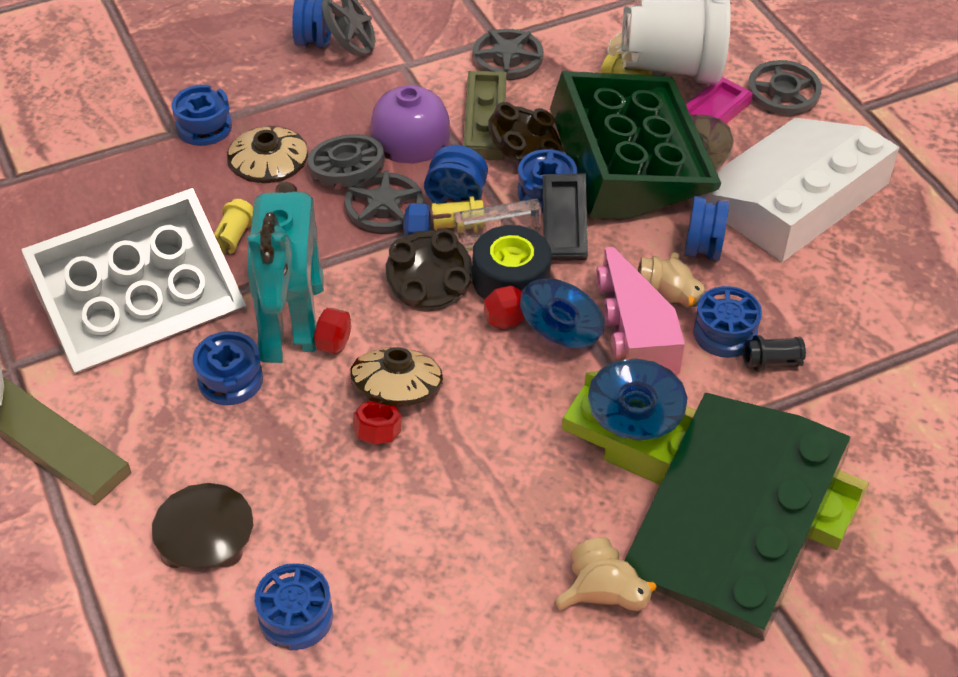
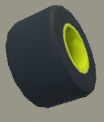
[472,225,551,303]

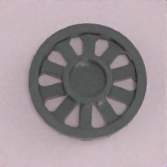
[307,134,385,187]

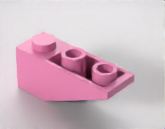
[596,247,685,377]

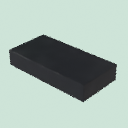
[542,174,588,261]

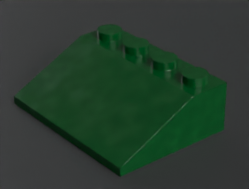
[550,71,722,219]
[624,392,851,641]

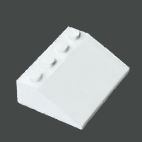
[691,118,900,263]
[21,188,246,374]

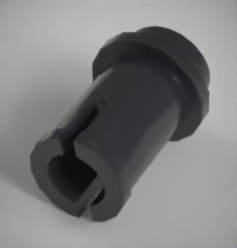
[743,335,806,372]

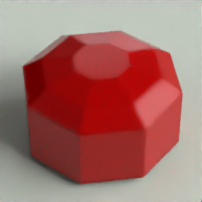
[484,286,529,330]
[314,308,352,354]
[353,401,402,444]

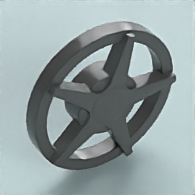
[322,0,375,57]
[473,29,543,79]
[748,60,822,115]
[345,170,423,233]

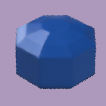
[403,203,431,237]

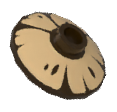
[227,126,308,184]
[350,347,443,406]

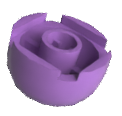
[370,85,450,163]

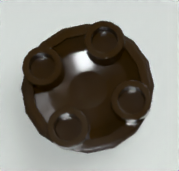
[488,102,563,163]
[386,228,473,310]
[152,483,254,570]

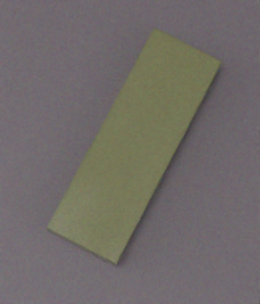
[463,71,507,160]

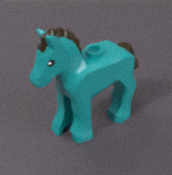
[247,181,324,363]

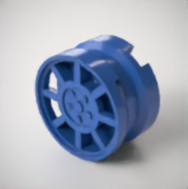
[292,0,331,48]
[172,85,232,146]
[424,145,488,204]
[518,149,577,213]
[684,196,729,261]
[693,286,762,358]
[193,331,263,405]
[255,563,333,650]

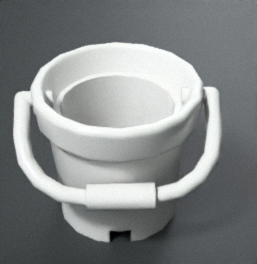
[621,0,731,85]

